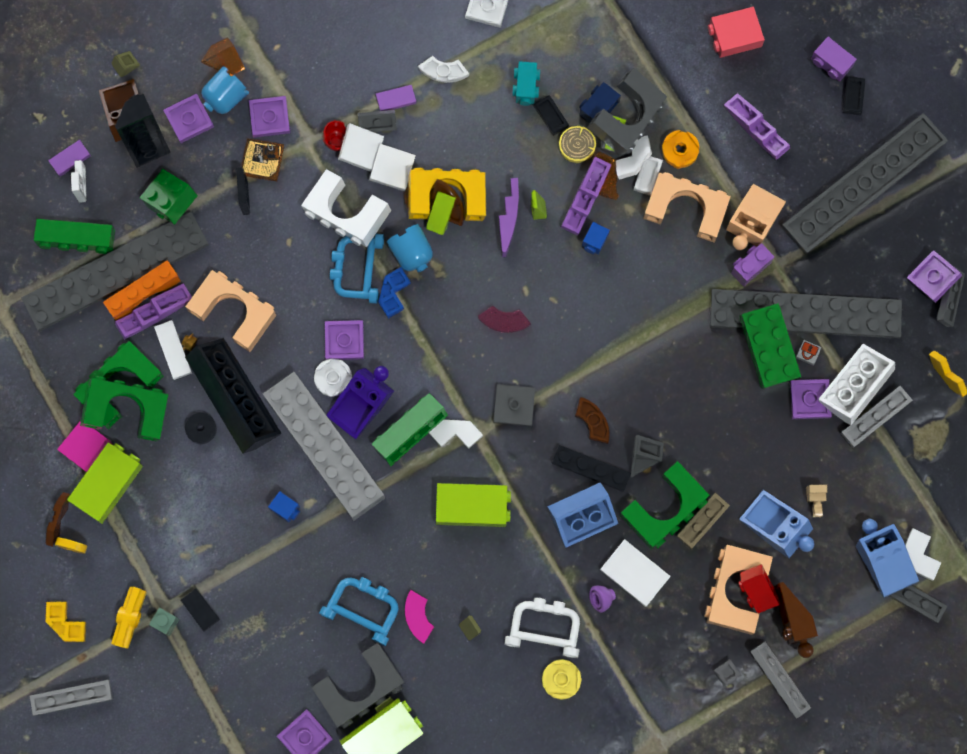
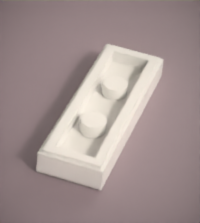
[154,320,192,380]

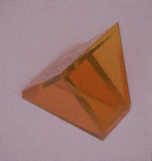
[201,37,245,76]

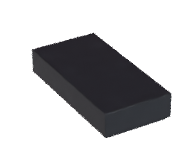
[842,76,865,115]
[534,95,569,136]
[180,588,220,632]

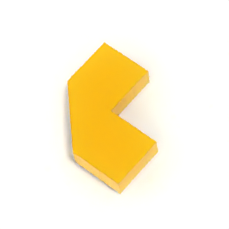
[929,351,967,397]
[45,602,86,642]

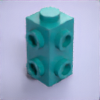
[512,61,540,106]

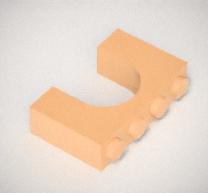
[643,172,731,243]
[185,270,276,352]
[704,545,773,635]

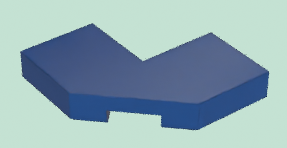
[378,267,411,319]

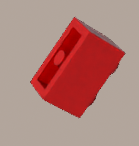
[739,564,779,613]

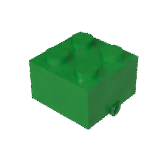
[140,169,198,225]

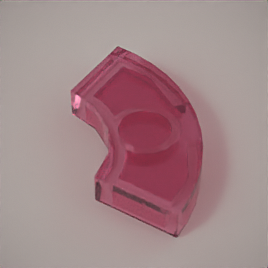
[478,306,531,333]

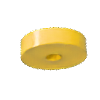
[55,537,87,554]

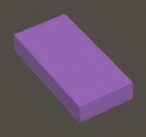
[376,85,416,111]
[48,140,91,177]

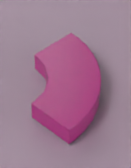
[405,590,434,644]

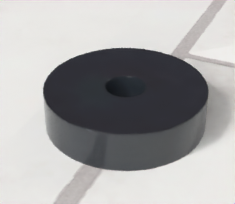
[185,413,217,444]

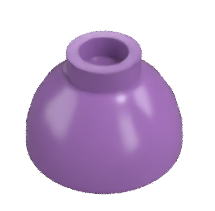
[589,585,616,613]

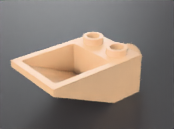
[726,184,786,250]

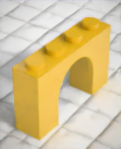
[408,168,486,221]

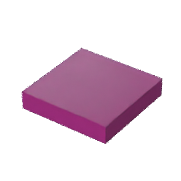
[57,421,113,472]

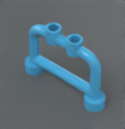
[330,233,384,304]
[319,577,399,646]

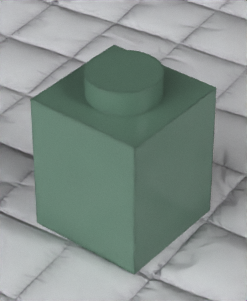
[149,607,180,637]

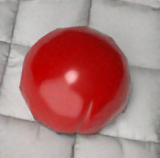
[322,120,347,151]

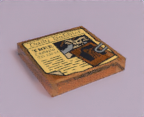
[242,139,285,182]

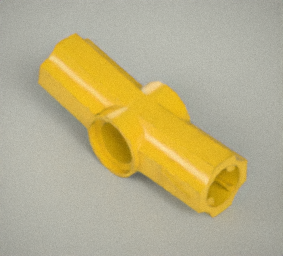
[111,587,147,649]

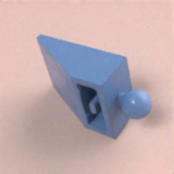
[740,490,814,558]
[856,519,919,597]

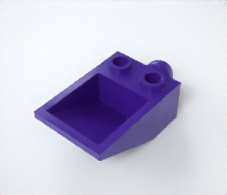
[326,366,394,439]

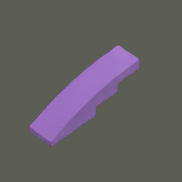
[724,93,790,160]
[561,157,611,235]
[499,178,519,257]
[115,283,192,340]

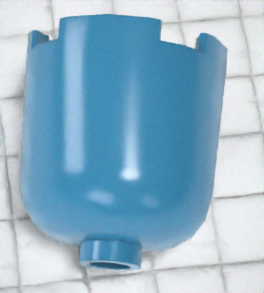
[201,66,249,114]
[387,224,433,273]

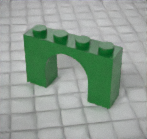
[73,341,164,430]
[80,376,168,442]
[619,461,710,550]

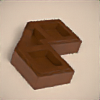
[46,492,70,547]

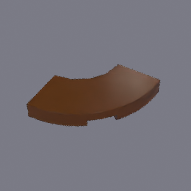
[431,179,465,226]
[575,397,609,444]

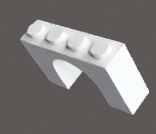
[301,169,391,247]

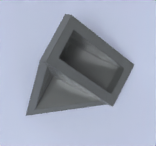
[630,435,664,478]

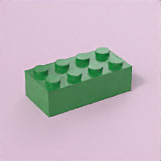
[739,303,801,389]

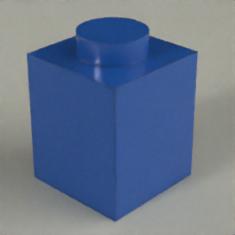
[582,222,610,255]
[268,491,300,523]

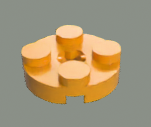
[662,130,699,169]

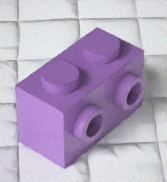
[811,37,857,82]
[731,243,774,287]

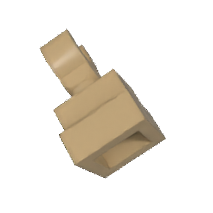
[806,485,827,517]

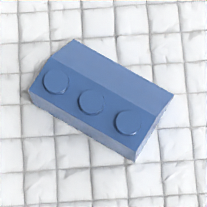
[547,483,618,547]

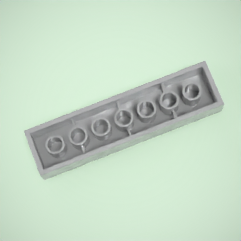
[263,372,385,521]

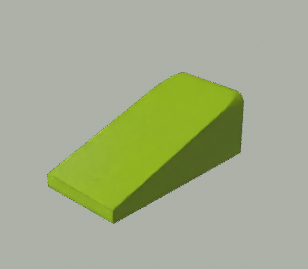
[531,190,547,220]
[426,191,456,235]

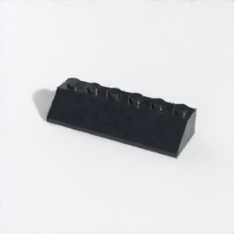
[115,94,171,168]
[185,338,282,454]

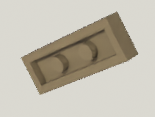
[677,493,730,549]

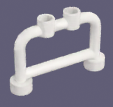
[504,598,580,658]

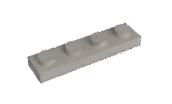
[840,386,913,448]
[751,642,811,719]
[30,680,113,716]

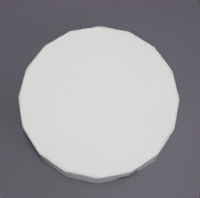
[314,359,352,397]

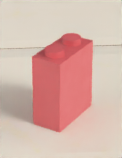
[708,7,765,58]

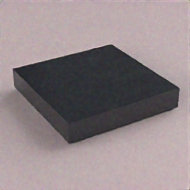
[236,167,250,215]

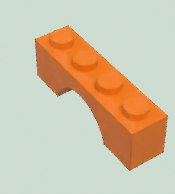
[103,260,181,321]

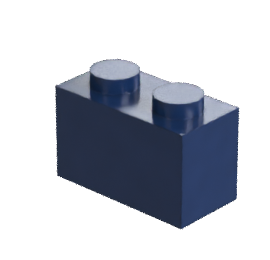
[579,82,621,123]

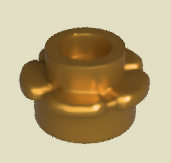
[181,334,198,352]

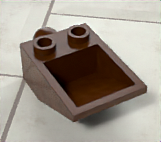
[99,79,139,142]
[774,582,818,658]

